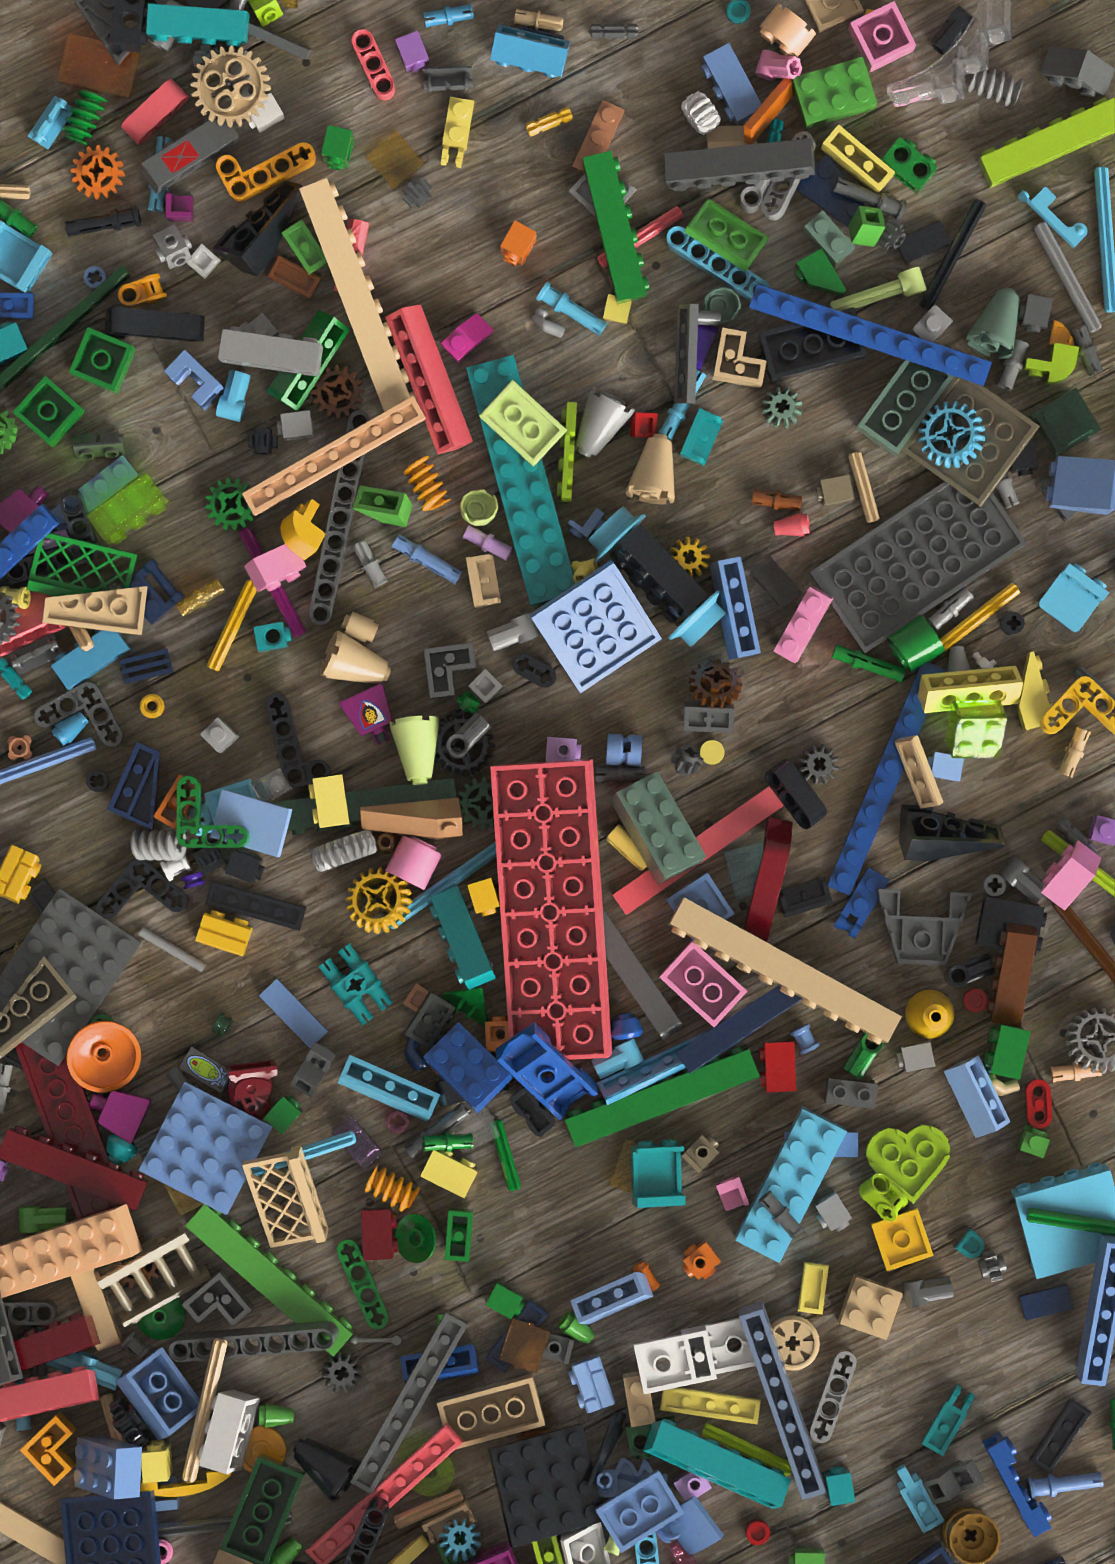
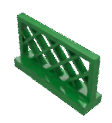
[26,533,137,597]

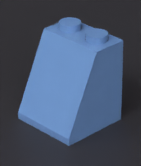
[1045,456,1115,515]

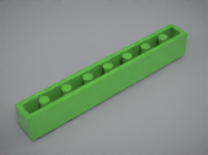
[185,1204,354,1357]

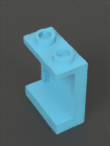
[0,220,53,293]

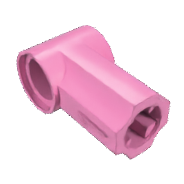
[754,50,802,81]

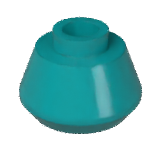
[106,1134,138,1165]

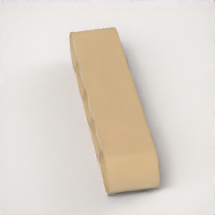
[71,1269,122,1351]

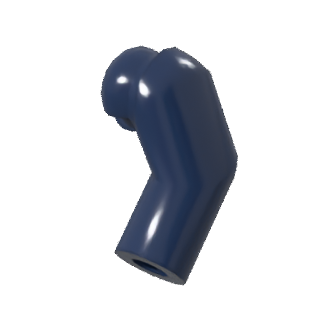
[404,1037,428,1071]

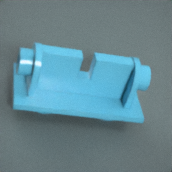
[28,96,73,150]

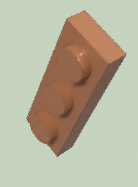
[572,100,625,174]

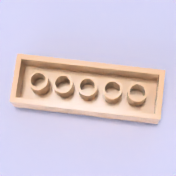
[0,1204,142,1298]

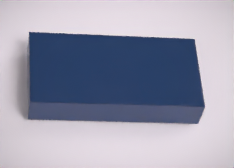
[1019,1284,1074,1321]

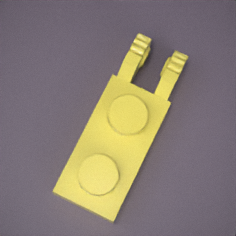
[441,97,474,168]

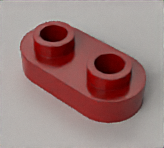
[1025,1079,1052,1129]

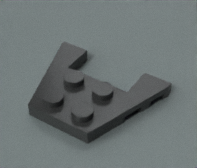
[75,0,169,66]
[876,889,972,966]

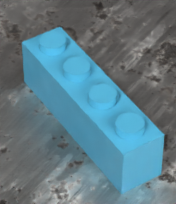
[338,1055,440,1122]

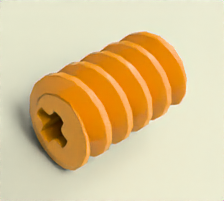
[403,456,451,511]
[365,1164,421,1212]

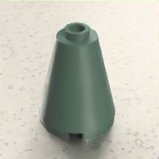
[966,288,1020,359]

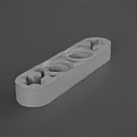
[761,131,816,221]
[809,1349,857,1443]

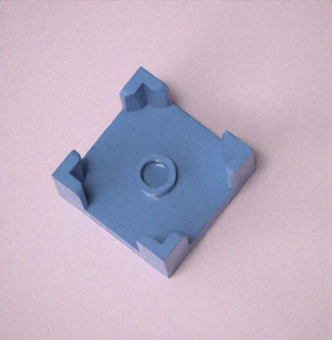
[164,350,225,411]
[665,872,734,941]

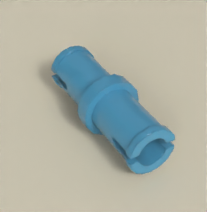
[423,3,474,28]

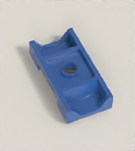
[496,1022,598,1120]
[982,1432,1052,1537]

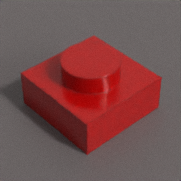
[630,412,658,438]

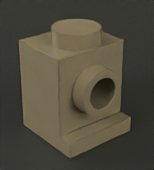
[681,1134,720,1173]

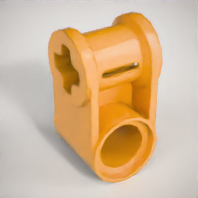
[118,273,167,309]

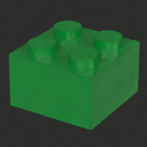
[69,327,136,395]
[13,376,86,448]
[982,1023,1031,1080]

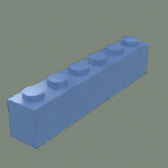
[1075,1234,1115,1386]

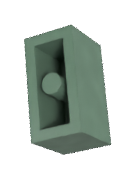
[802,210,855,268]

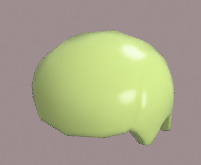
[459,489,498,526]

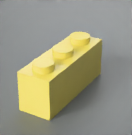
[821,125,895,193]

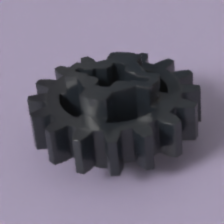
[109,1397,151,1447]

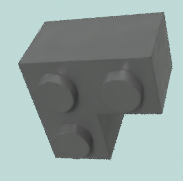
[1040,46,1115,99]
[424,643,477,699]
[182,1269,254,1326]

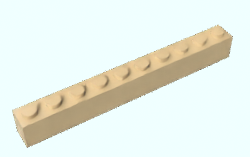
[299,178,418,412]
[668,897,902,1045]

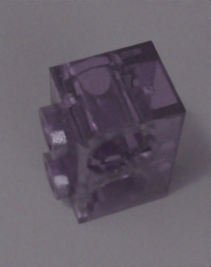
[331,1115,383,1170]

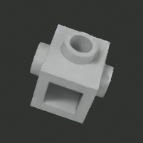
[153,224,192,269]

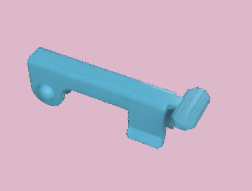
[1018,187,1088,248]

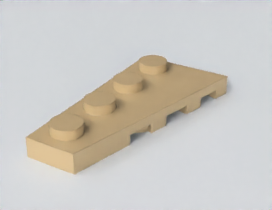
[42,586,148,635]

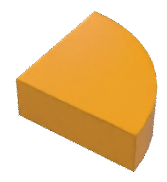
[1048,320,1074,346]

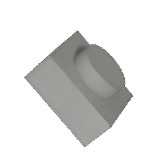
[468,669,503,704]

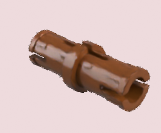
[751,489,802,512]

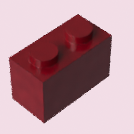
[361,1207,398,1261]

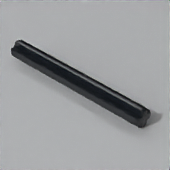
[919,199,986,310]

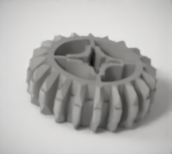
[311,830,377,872]
[1065,1008,1115,1074]

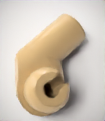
[988,1073,1020,1096]

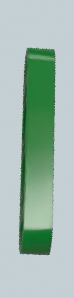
[337,1238,389,1330]

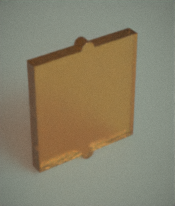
[499,1318,550,1373]

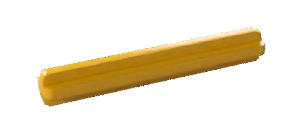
[207,580,257,671]
[940,583,1020,651]

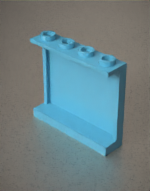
[1011,1162,1115,1279]

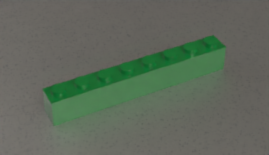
[565,1046,760,1148]

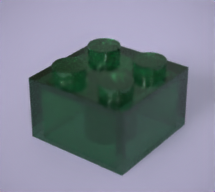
[1030,388,1101,458]

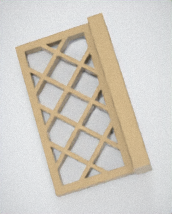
[242,1145,329,1248]

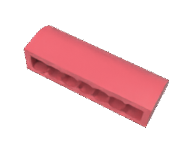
[0,591,66,657]

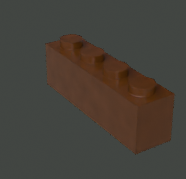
[987,923,1038,1026]

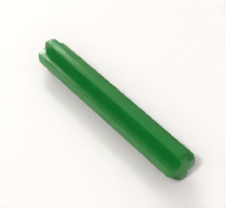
[1026,1208,1115,1236]

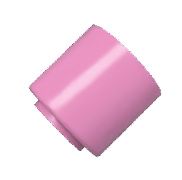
[385,835,442,890]

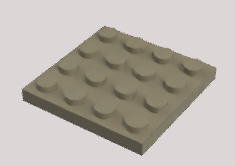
[901,376,1040,507]

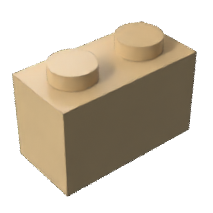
[623,1371,655,1427]

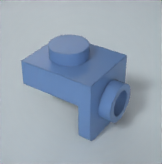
[567,508,606,539]

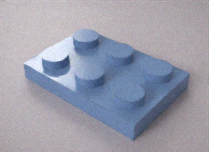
[595,1470,684,1553]

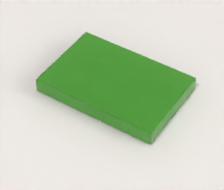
[684,198,769,272]

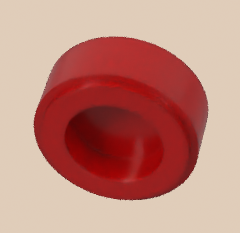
[963,988,988,1013]
[745,1519,770,1545]

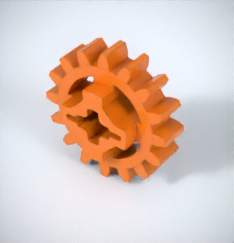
[71,145,125,200]

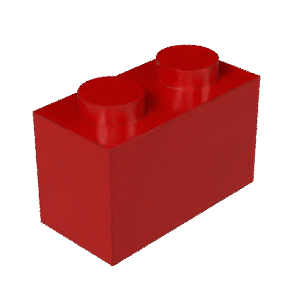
[759,1041,796,1092]

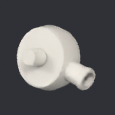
[972,652,997,669]

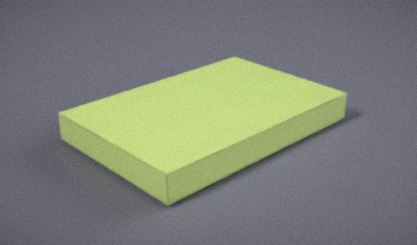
[479,380,567,467]

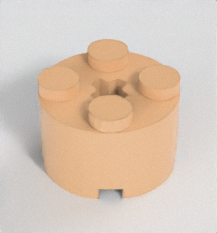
[759,3,816,58]

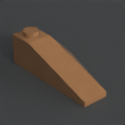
[360,798,463,840]

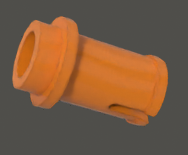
[632,1260,661,1292]

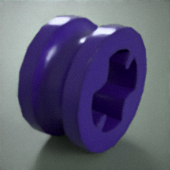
[181,872,205,889]

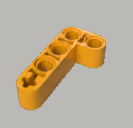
[216,142,316,203]

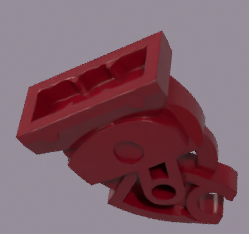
[225,1060,277,1120]

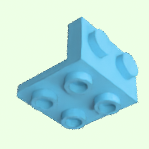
[1039,563,1110,632]

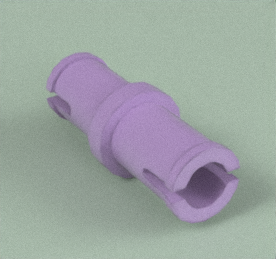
[463,525,513,561]

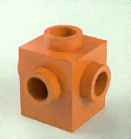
[682,1240,721,1280]

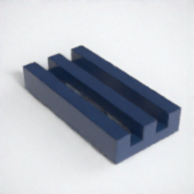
[119,648,174,684]

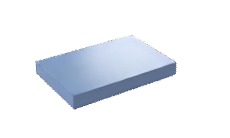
[210,789,292,857]

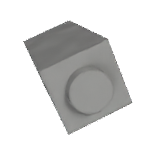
[200,717,240,754]

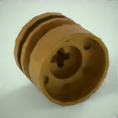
[941,1506,1001,1564]

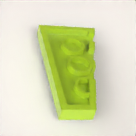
[557,402,577,503]

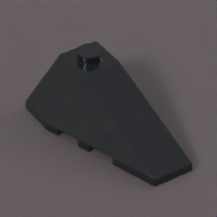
[213,180,303,277]
[899,804,1005,861]

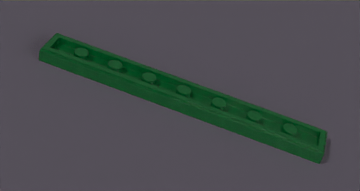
[0,265,131,393]

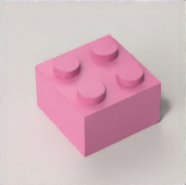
[848,1,916,73]
[1041,840,1101,911]

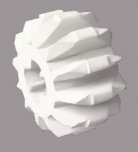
[681,91,720,135]

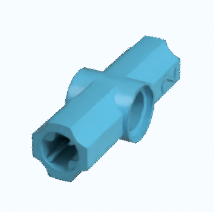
[46,1351,123,1390]

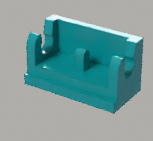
[680,408,723,466]

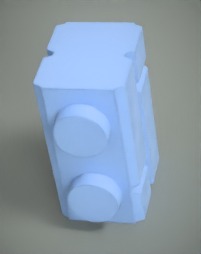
[568,1354,615,1413]

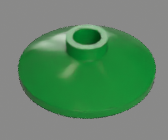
[395,1214,436,1263]
[137,1291,185,1340]

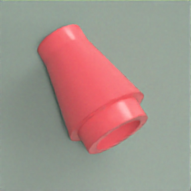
[774,512,810,536]

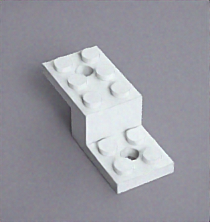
[633,1318,756,1394]

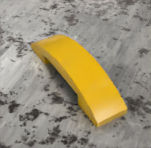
[140,1469,232,1497]

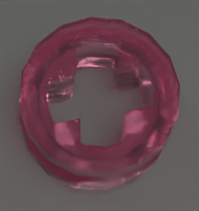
[387,1110,409,1133]

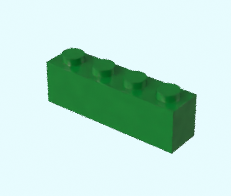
[266,310,350,412]

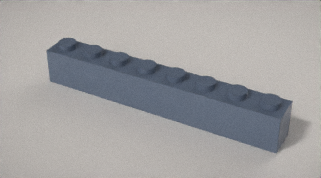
[739,1301,826,1500]

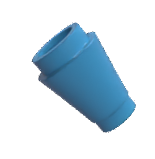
[51,711,89,746]

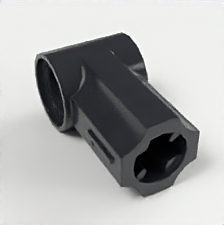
[930,5,978,57]
[944,953,995,987]

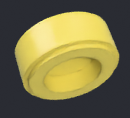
[700,740,724,765]

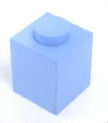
[927,752,964,782]

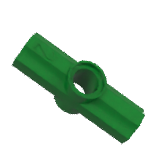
[843,1032,883,1079]

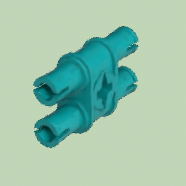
[318,943,394,1026]

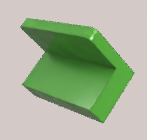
[281,220,328,275]

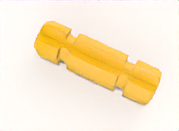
[526,107,573,136]

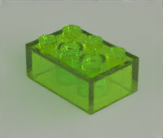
[87,473,169,545]

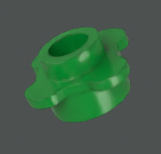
[456,691,480,713]

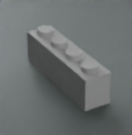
[218,326,323,377]

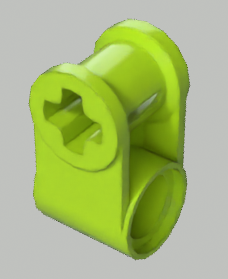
[859,1173,908,1222]

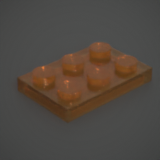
[57,33,141,99]

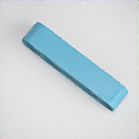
[666,226,771,302]

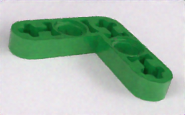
[177,776,250,848]

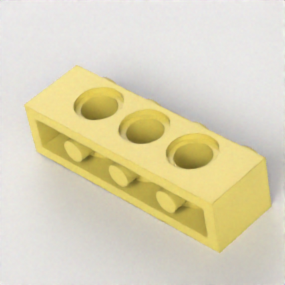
[918,666,1023,713]

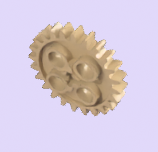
[190,45,271,128]

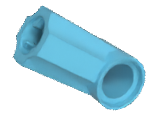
[216,370,251,422]
[591,1038,644,1079]

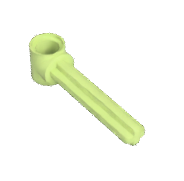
[830,267,927,311]

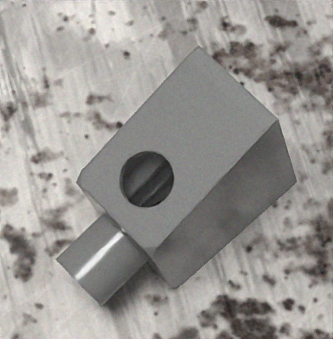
[908,304,953,342]

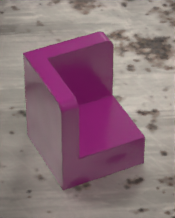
[166,192,194,222]

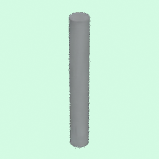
[139,927,207,972]

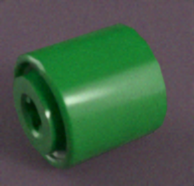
[888,615,945,673]

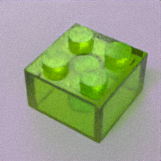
[945,700,1007,758]

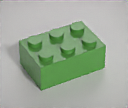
[792,57,877,130]

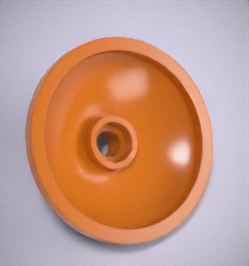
[66,1020,141,1093]

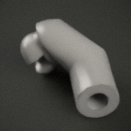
[532,308,565,338]

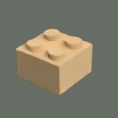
[838,1274,903,1340]

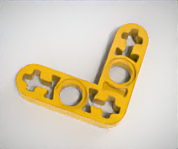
[1040,676,1115,734]

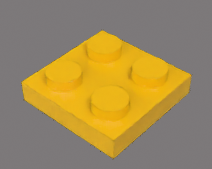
[871,1208,934,1271]

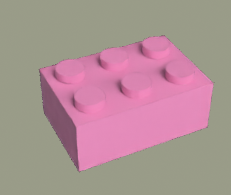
[659,940,747,1027]

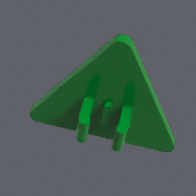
[442,986,488,1027]

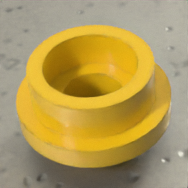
[140,694,165,718]

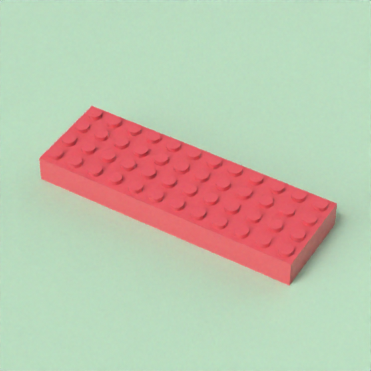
[491,759,612,1060]

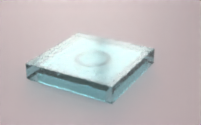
[724,842,783,899]

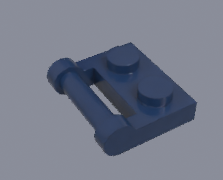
[120,559,185,625]

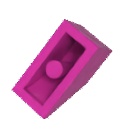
[441,313,494,365]

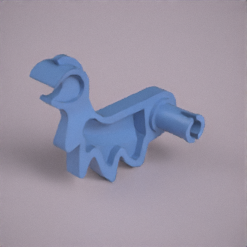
[596,1458,680,1543]

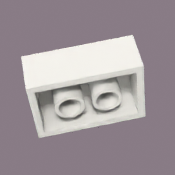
[198,1389,260,1474]

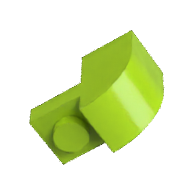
[1022,343,1079,385]

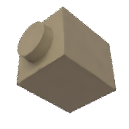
[816,475,854,507]

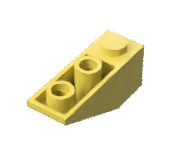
[1016,651,1056,731]

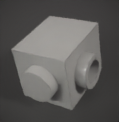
[814,1191,852,1232]

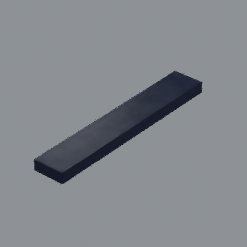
[676,985,803,1074]

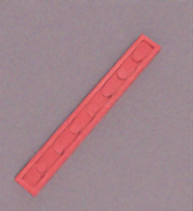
[612,786,784,915]
[305,1423,464,1564]

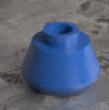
[611,1012,643,1040]

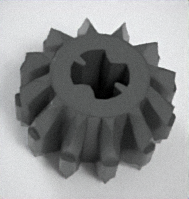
[798,744,840,785]
[321,1350,363,1393]

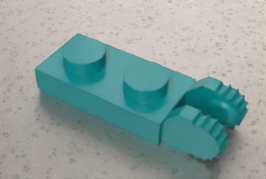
[920,1384,975,1456]

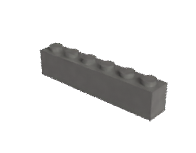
[664,138,815,191]

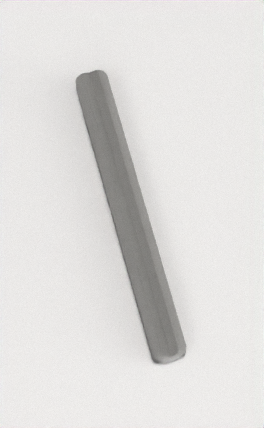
[1034,222,1102,333]

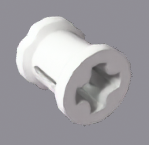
[160,855,192,881]

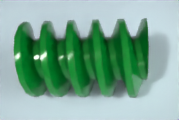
[61,90,108,147]

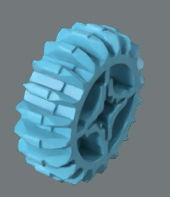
[918,401,985,468]

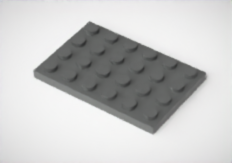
[0,889,141,1066]

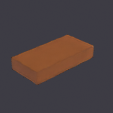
[267,255,322,300]

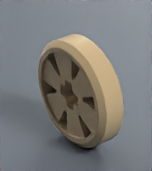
[771,1315,820,1371]

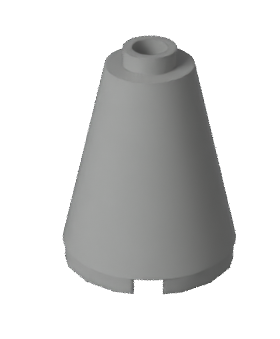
[575,386,635,458]

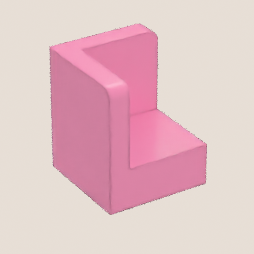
[715,1175,750,1211]

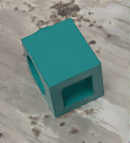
[253,622,292,652]
[824,1466,855,1506]

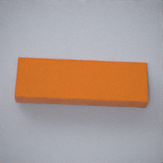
[744,78,793,144]

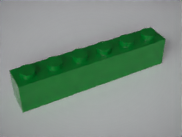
[582,151,650,305]

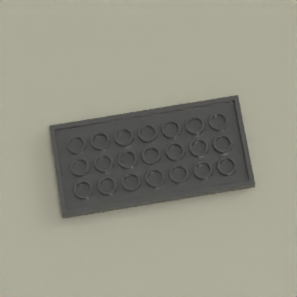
[809,482,1027,654]

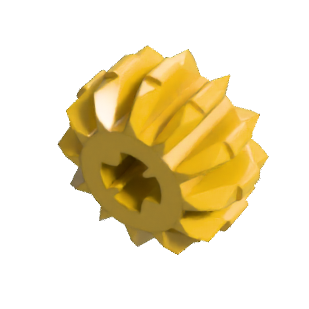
[670,537,710,578]

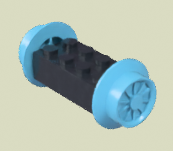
[588,506,726,647]

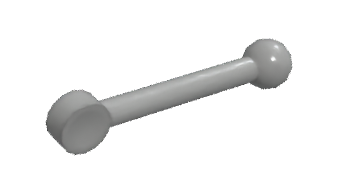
[350,1335,401,1346]

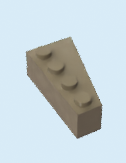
[0,956,77,1059]

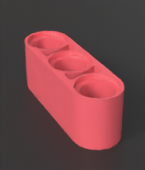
[352,29,395,101]
[121,78,189,145]

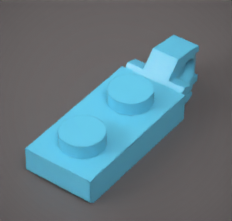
[895,1464,945,1534]

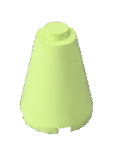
[390,716,439,785]

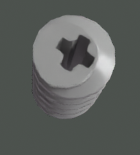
[968,64,1024,107]
[130,830,187,861]

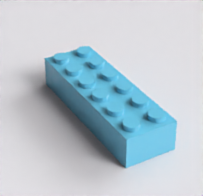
[735,1105,847,1263]

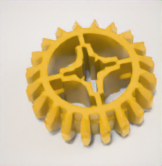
[346,867,412,934]

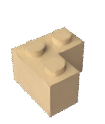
[712,328,766,388]

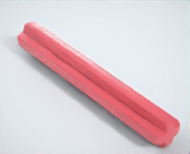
[597,206,683,268]

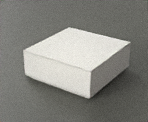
[186,243,221,279]

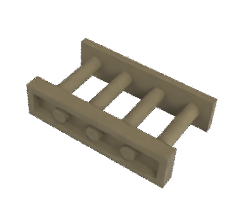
[93,1222,211,1327]

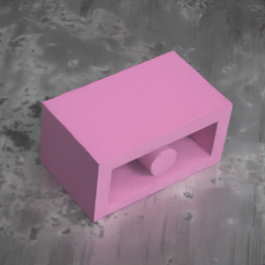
[244,544,307,592]

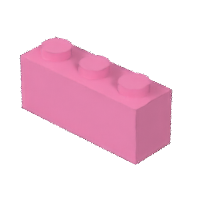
[774,585,834,663]

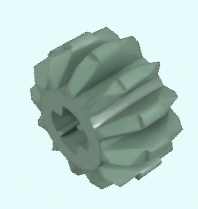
[761,387,803,428]

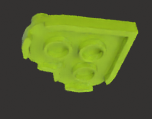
[865,1124,950,1204]

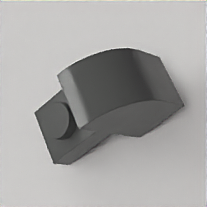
[290,1042,336,1098]
[923,1460,985,1505]

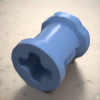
[790,1023,820,1055]

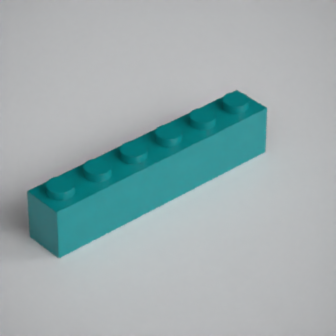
[643,1419,791,1509]

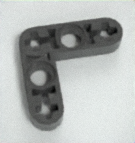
[34,682,124,747]

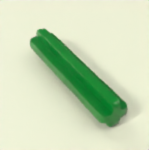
[489,1119,521,1191]

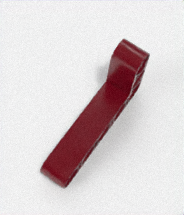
[744,816,793,942]

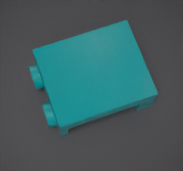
[631,1139,686,1208]

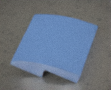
[670,1495,724,1555]

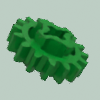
[205,477,254,531]

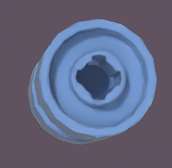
[606,733,642,767]

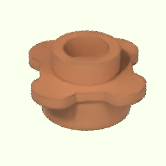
[7,735,32,760]

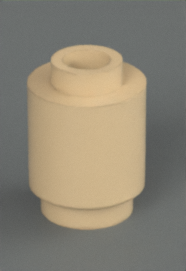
[341,612,379,643]

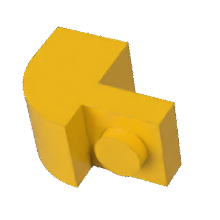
[281,499,326,560]

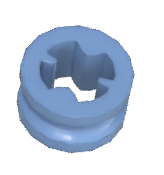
[84,266,107,290]

